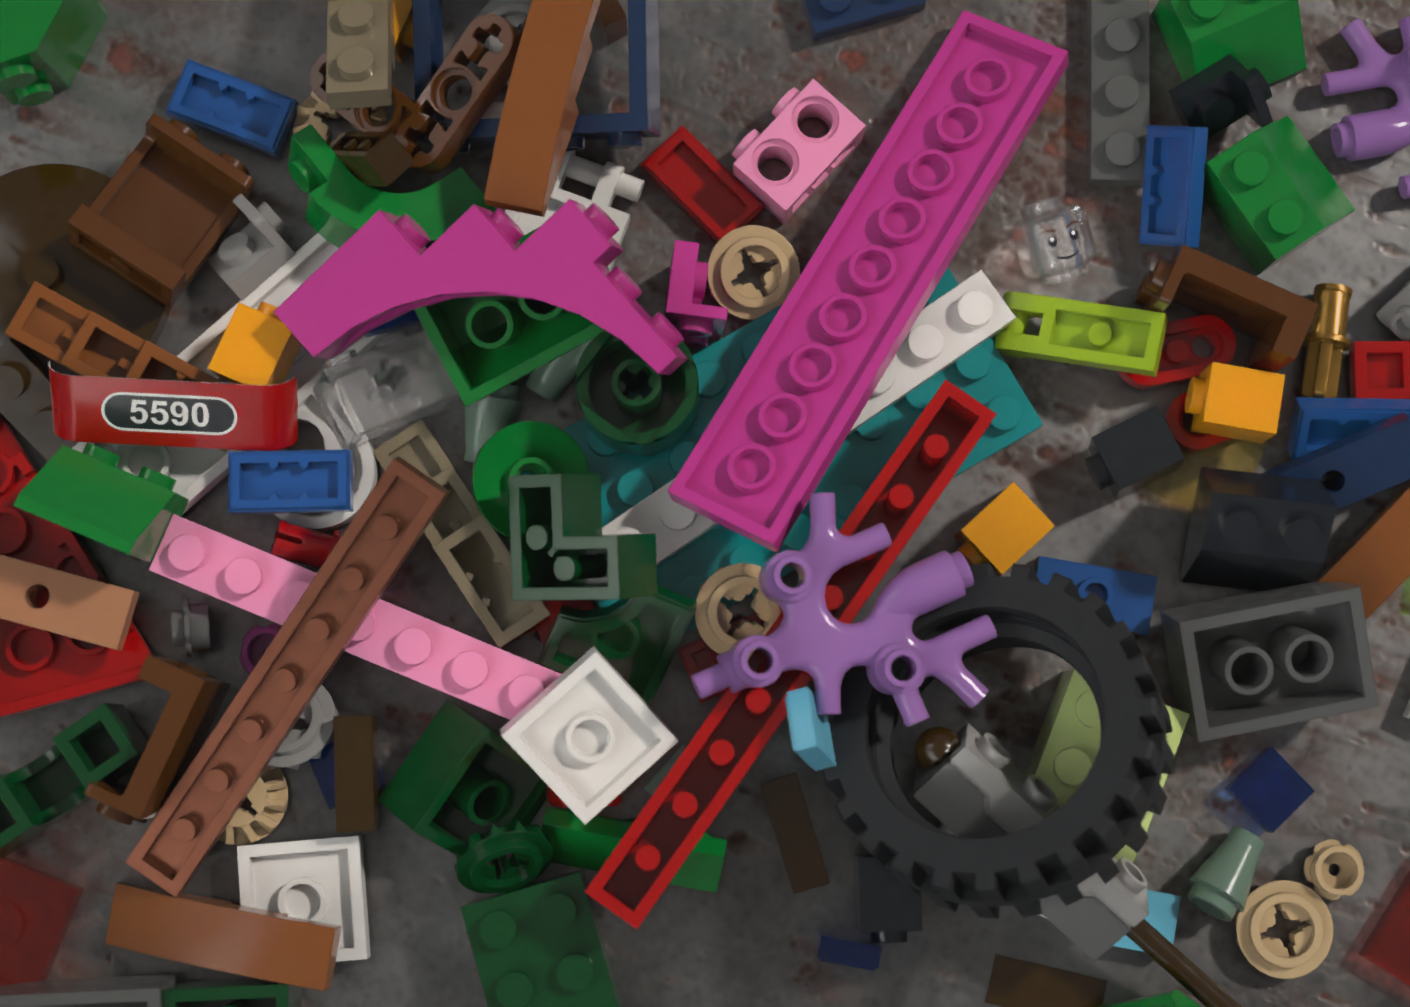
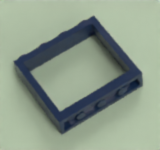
[413,0,661,155]

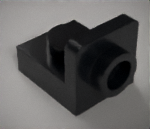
[1169,54,1273,139]

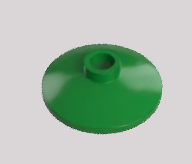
[471,421,590,538]

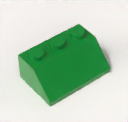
[414,227,609,407]

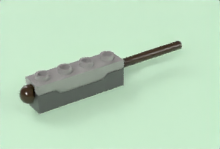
[912,723,1242,1007]

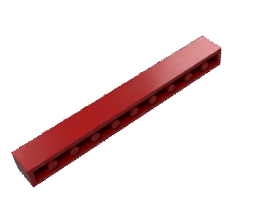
[585,379,997,930]

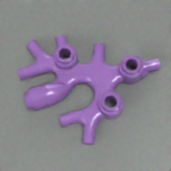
[1321,16,1410,199]
[691,492,997,727]

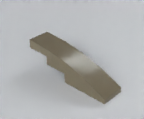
[373,418,551,648]

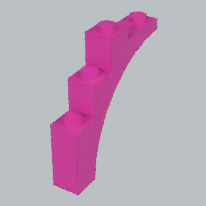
[274,199,688,375]

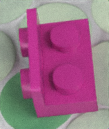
[664,240,728,348]

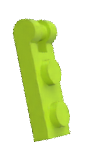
[994,291,1168,377]

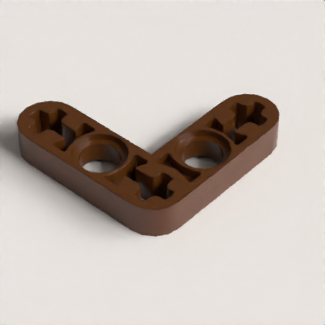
[310,14,522,174]

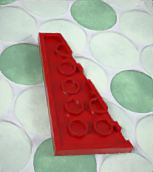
[0,413,154,719]

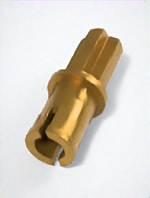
[1301,283,1353,398]

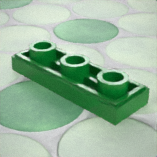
[542,807,727,893]

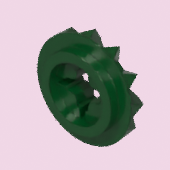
[454,820,553,893]

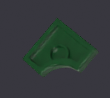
[537,584,697,707]

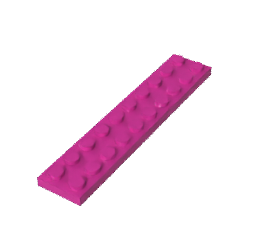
[668,10,1069,553]

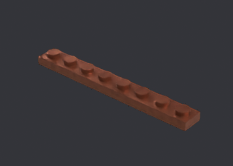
[125,456,450,897]

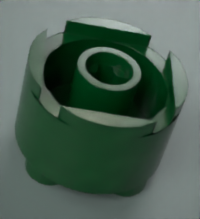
[576,330,700,456]

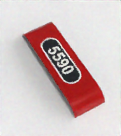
[48,361,298,451]

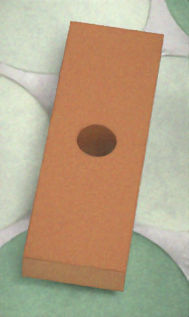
[0,554,140,651]

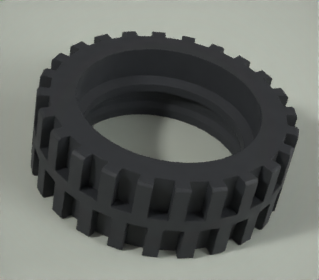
[822,563,1174,919]

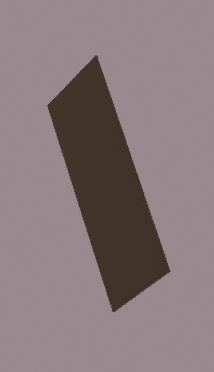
[985,954,1107,1007]

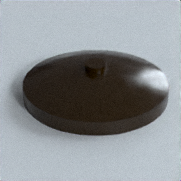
[0,164,171,376]

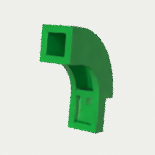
[288,124,496,249]

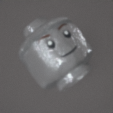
[1011,195,1096,287]

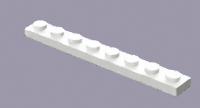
[602,270,1016,566]

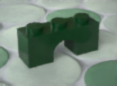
[0,703,148,859]

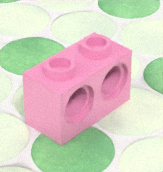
[732,79,866,225]

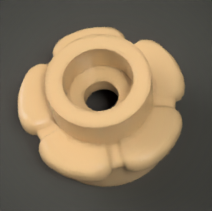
[1303,839,1364,900]

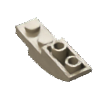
[326,0,395,110]

